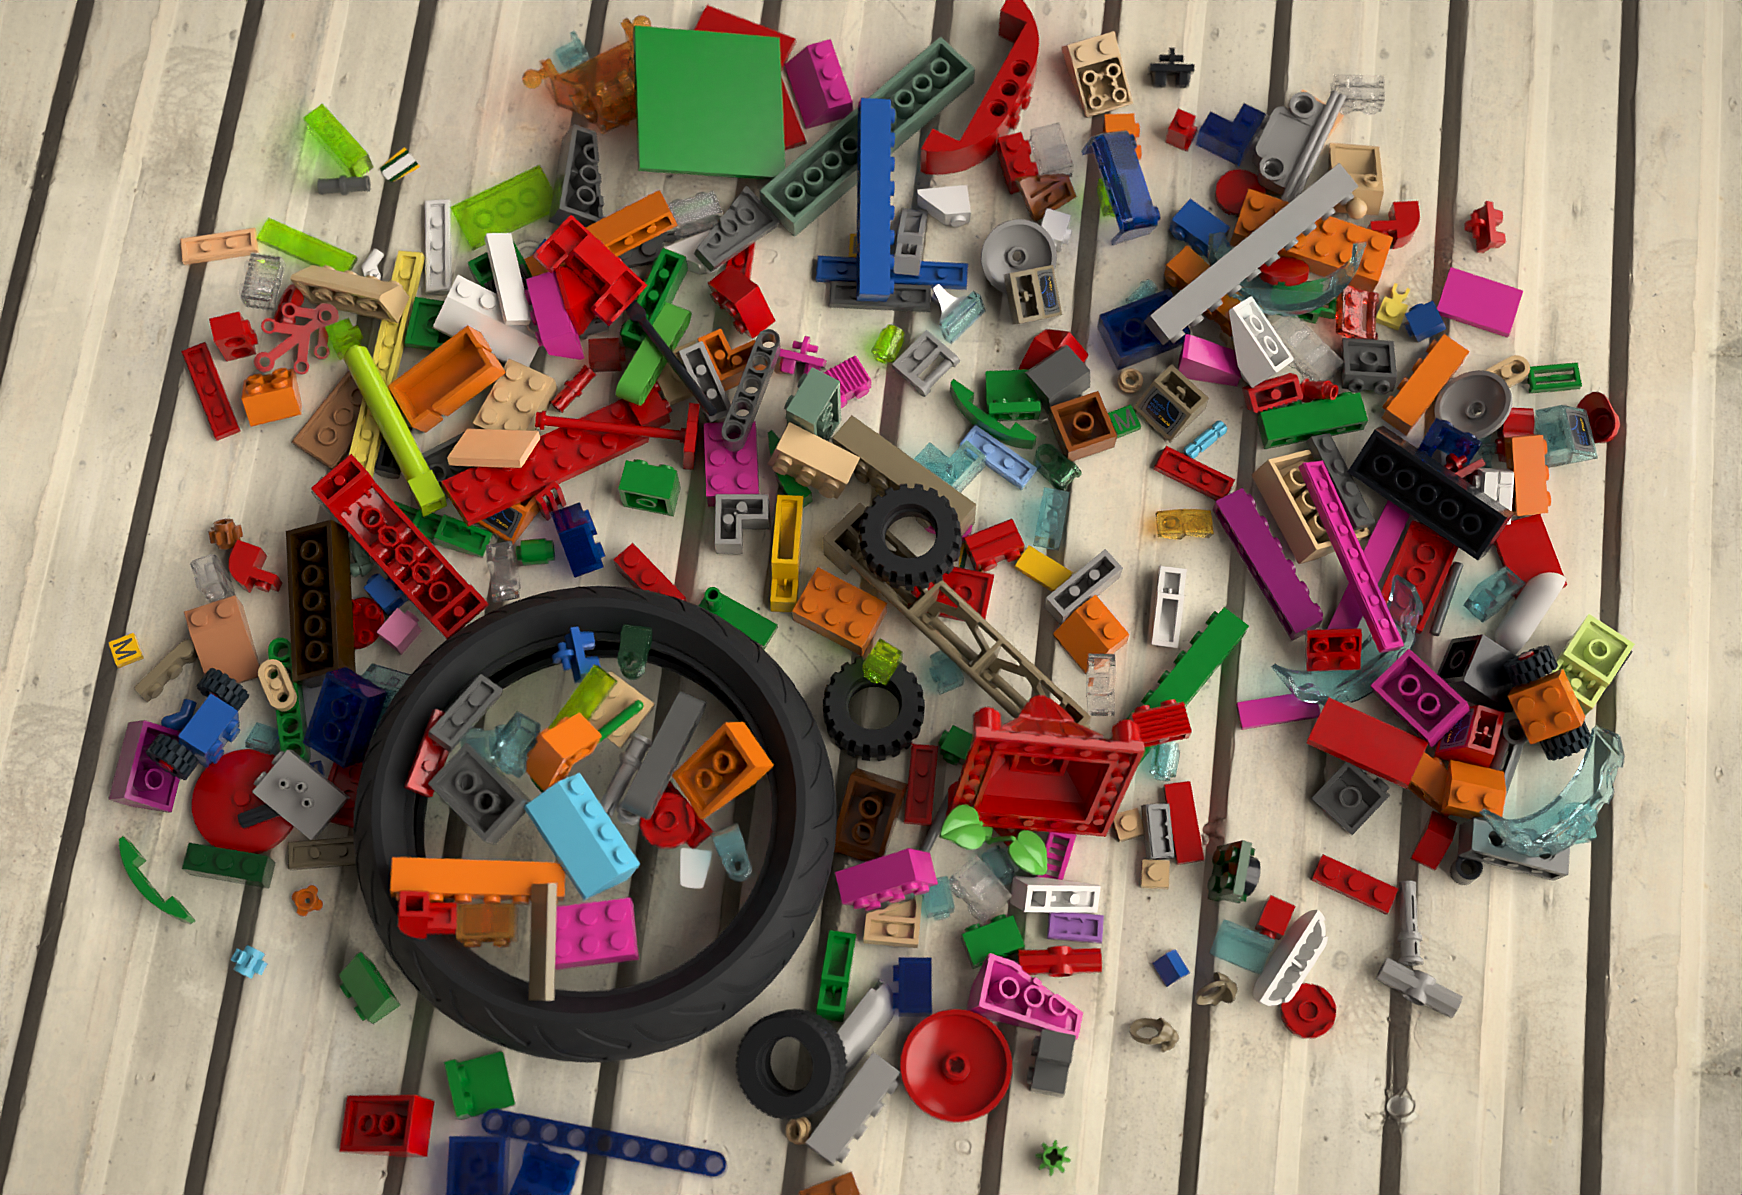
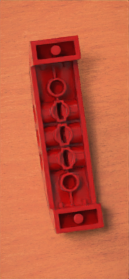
[920,0,1039,175]
[311,454,489,639]

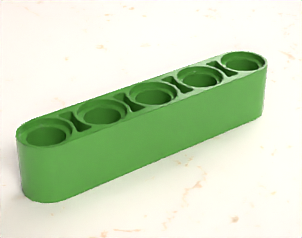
[616,302,692,406]

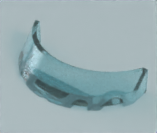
[1208,232,1367,316]
[1271,574,1423,706]
[1480,725,1625,857]

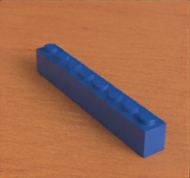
[856,98,895,302]

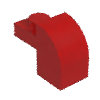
[1367,201,1420,249]
[229,539,283,593]
[398,891,457,939]

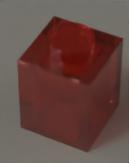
[588,337,626,372]

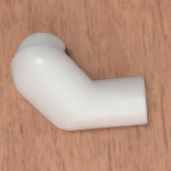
[361,249,384,280]

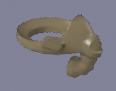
[1195,972,1238,1006]
[1130,1017,1179,1052]

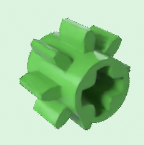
[1035,1140,1071,1176]

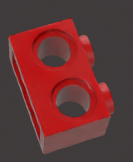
[209,311,258,362]

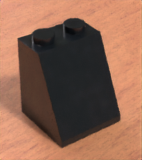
[1437,634,1517,713]

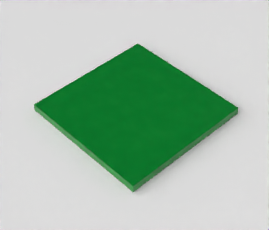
[633,25,786,180]

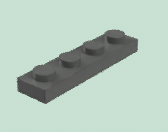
[1306,433,1375,531]

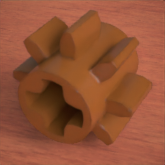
[208,518,243,550]

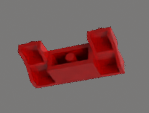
[532,215,647,326]

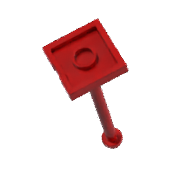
[535,403,700,470]

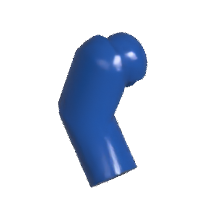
[161,699,197,731]

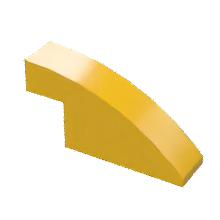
[770,495,803,613]

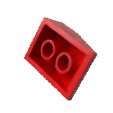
[339,1095,435,1157]

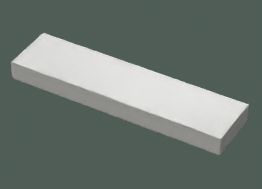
[425,199,452,295]
[484,233,531,325]

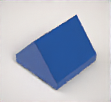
[1152,949,1190,987]

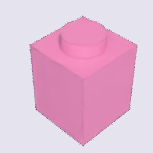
[377,608,422,655]

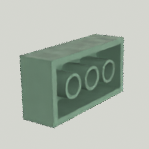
[784,367,841,442]

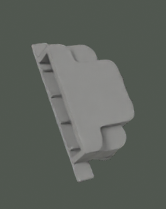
[1250,91,1346,202]

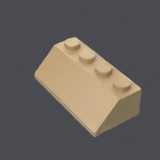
[290,265,409,323]

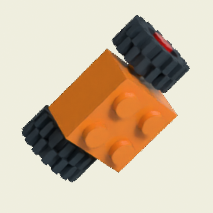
[1504,645,1593,761]

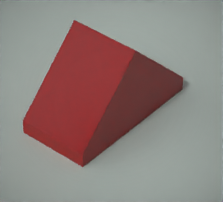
[1410,811,1457,871]

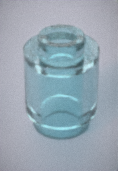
[1150,741,1180,781]

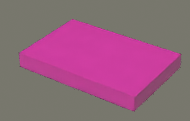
[1437,267,1524,338]

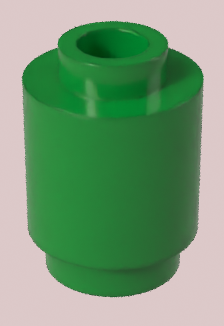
[516,538,555,566]

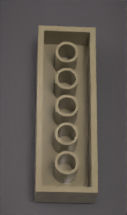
[832,415,976,536]

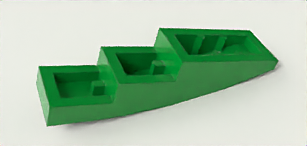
[394,501,493,558]

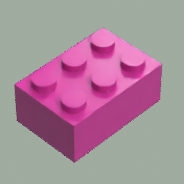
[704,421,759,507]
[1371,649,1470,748]
[835,848,938,911]
[555,898,639,970]

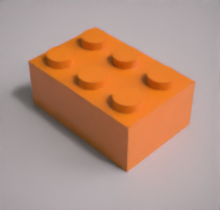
[792,567,887,656]

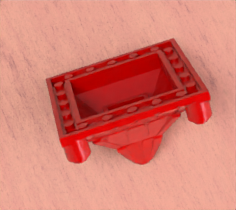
[946,695,1145,837]

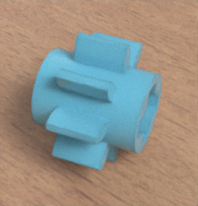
[231,945,267,979]

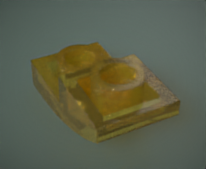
[1155,509,1214,540]

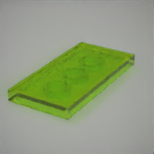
[450,165,554,251]

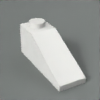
[1010,877,1101,913]

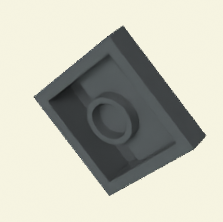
[1341,338,1397,395]
[1312,762,1390,835]

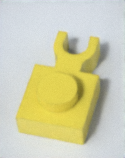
[1374,283,1410,331]

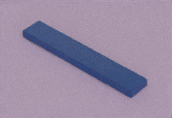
[816,255,968,290]

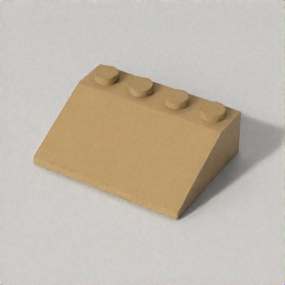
[1251,450,1371,564]

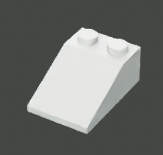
[1229,296,1294,388]

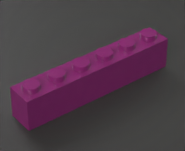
[1212,487,1323,641]

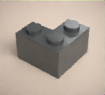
[1026,1029,1076,1097]

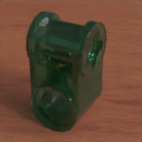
[1033,443,1082,493]
[618,624,652,680]

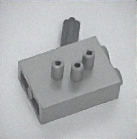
[238,750,350,840]

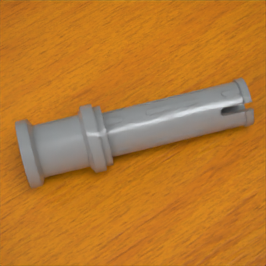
[600,732,653,816]
[1397,881,1423,966]

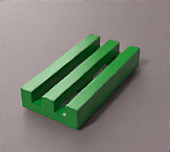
[1527,362,1582,394]

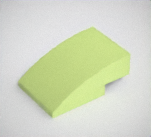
[1551,614,1635,715]

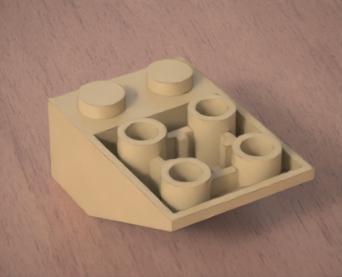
[1061,31,1133,118]

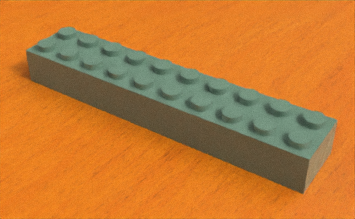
[760,37,975,237]

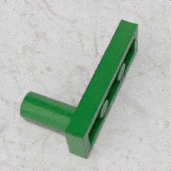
[699,587,778,649]

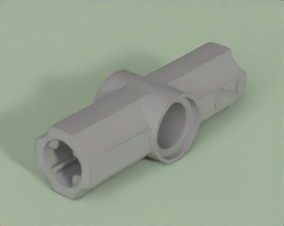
[1376,958,1463,1018]

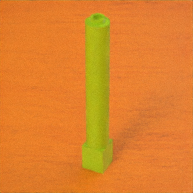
[343,345,447,517]

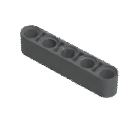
[721,329,781,452]
[622,691,706,820]

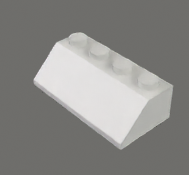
[433,275,539,367]

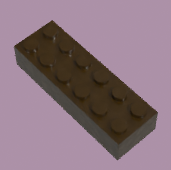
[286,520,356,689]

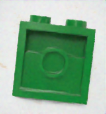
[405,297,452,352]

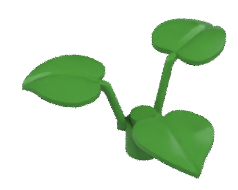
[939,805,1047,876]

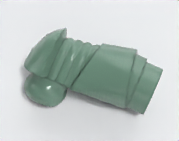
[349,536,374,577]

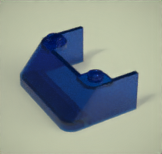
[1081,130,1161,245]

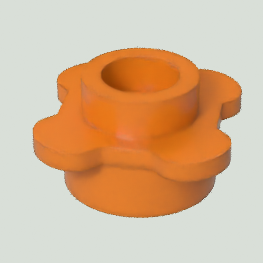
[292,885,323,917]

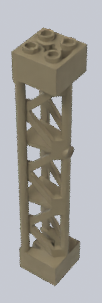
[823,503,1092,729]

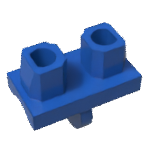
[552,627,601,683]

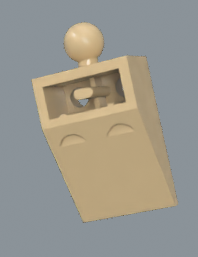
[1328,143,1384,219]

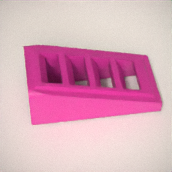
[1035,832,1077,880]

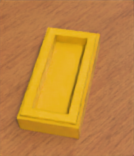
[1014,545,1073,592]

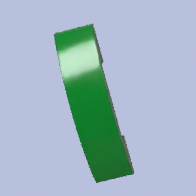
[950,379,1037,449]
[119,836,196,924]

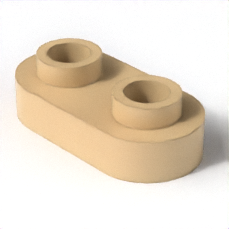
[1486,355,1530,388]
[258,659,297,711]

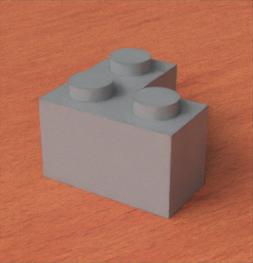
[715,494,769,554]

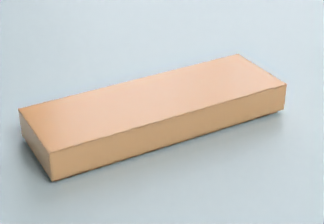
[180,228,259,265]

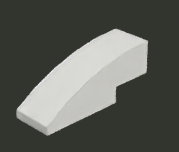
[1151,566,1187,648]

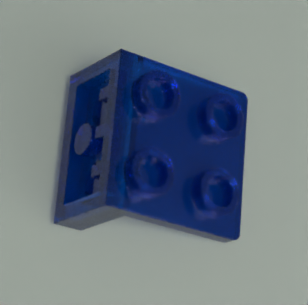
[1418,418,1482,465]

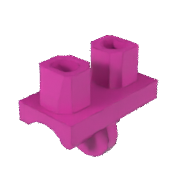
[779,336,827,375]

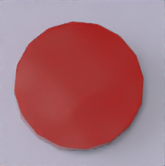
[1215,169,1265,217]
[1258,256,1309,286]
[639,793,695,849]
[1281,983,1337,1039]

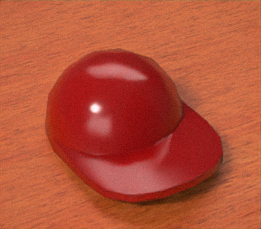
[1576,391,1620,443]

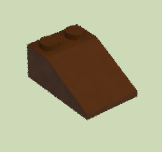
[834,768,908,862]

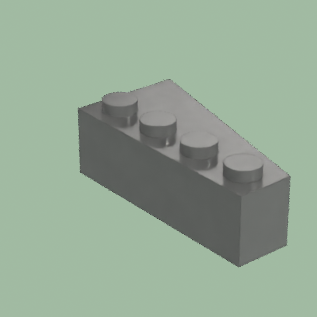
[548,124,605,228]

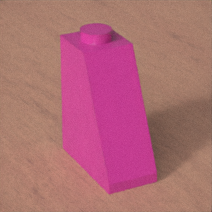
[1178,334,1242,387]

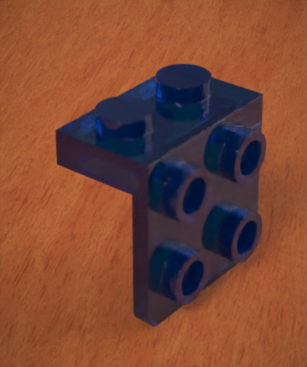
[509,1142,581,1195]

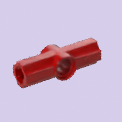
[1018,946,1102,977]

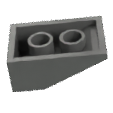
[428,742,531,844]

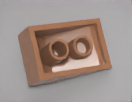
[184,595,260,684]

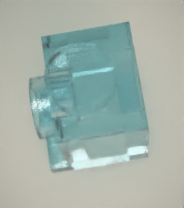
[929,650,964,695]

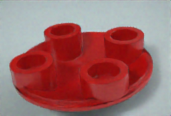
[352,597,384,649]

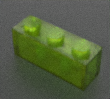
[303,103,374,177]

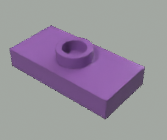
[1047,912,1104,944]

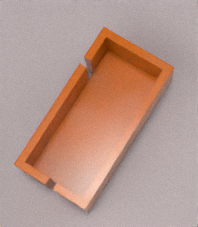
[388,325,506,433]

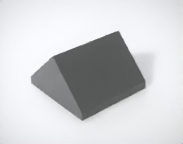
[1025,344,1090,415]

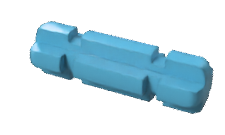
[1183,420,1228,459]

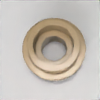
[1117,368,1143,394]
[786,1117,811,1145]

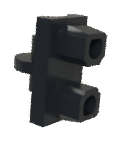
[1148,47,1195,88]

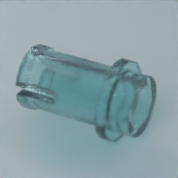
[1125,279,1158,311]

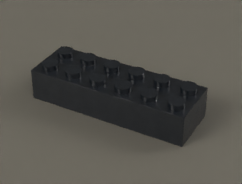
[1347,426,1514,560]

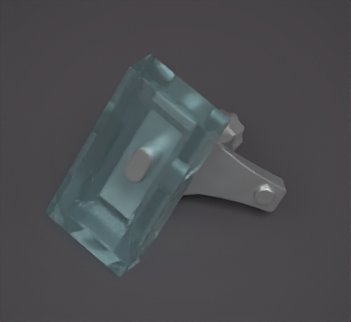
[931,284,986,344]

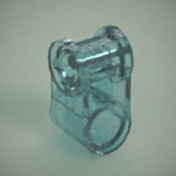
[711,824,752,882]

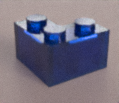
[1195,103,1266,167]
[551,502,605,578]

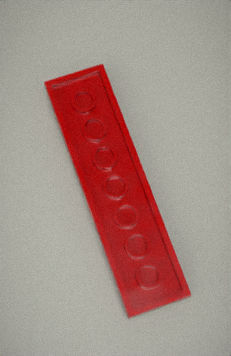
[441,399,649,527]

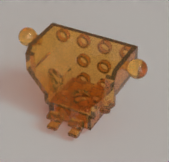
[522,15,652,135]

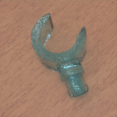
[1477,433,1496,468]

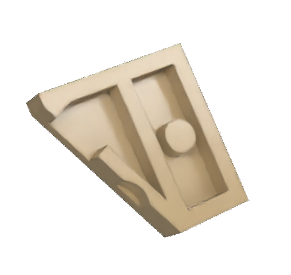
[863,895,923,948]

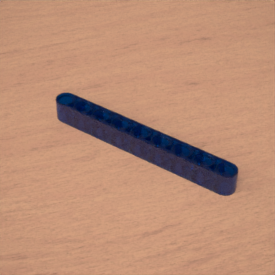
[481,1109,728,1179]

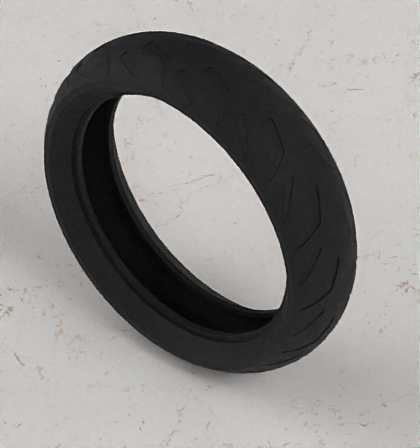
[353,586,837,1063]

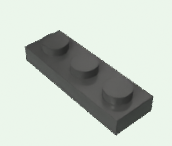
[428,674,503,752]

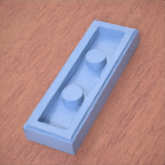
[959,425,1037,490]

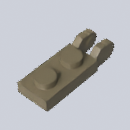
[134,638,198,702]

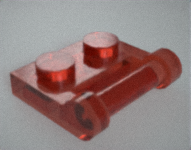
[1336,284,1379,340]

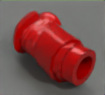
[1300,378,1338,403]

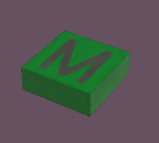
[1108,404,1142,438]

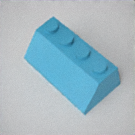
[524,773,640,900]

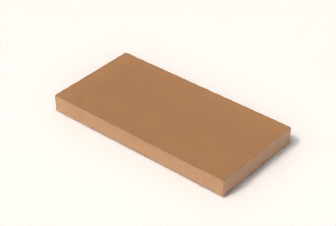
[292,370,393,470]

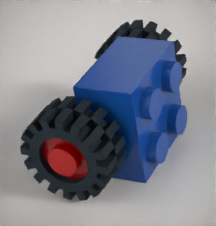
[145,668,249,780]

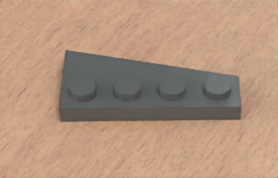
[694,186,780,272]

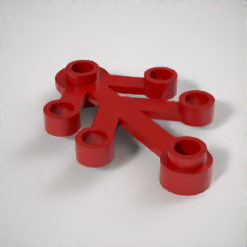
[253,303,339,375]

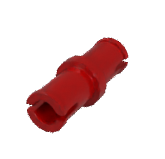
[550,365,596,413]

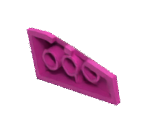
[966,953,1083,1040]

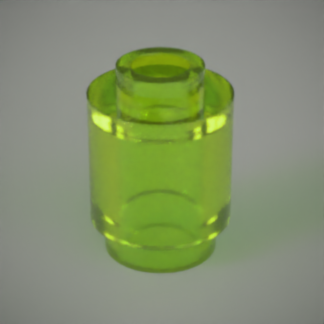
[871,324,905,364]

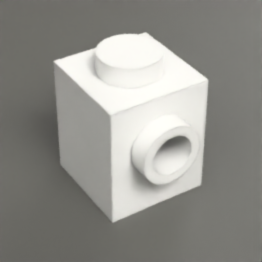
[1041,208,1072,252]

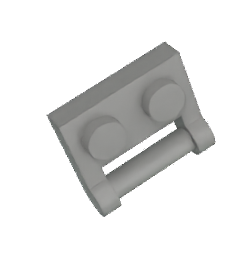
[892,330,960,397]

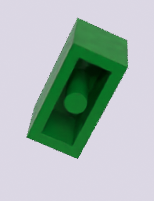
[961,914,1025,969]

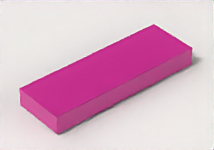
[1236,690,1320,730]

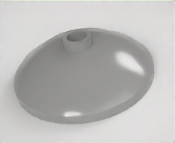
[981,219,1057,294]
[1434,370,1512,440]

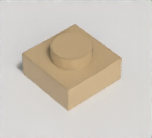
[1113,808,1144,842]
[1141,859,1170,890]

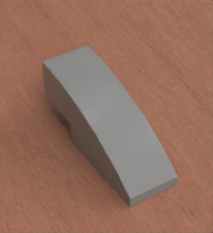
[894,208,928,276]

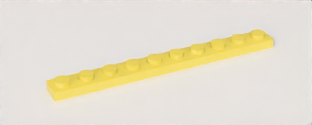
[349,251,425,478]

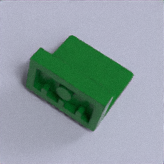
[985,369,1041,421]
[444,1051,515,1120]

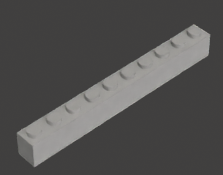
[1144,163,1359,345]

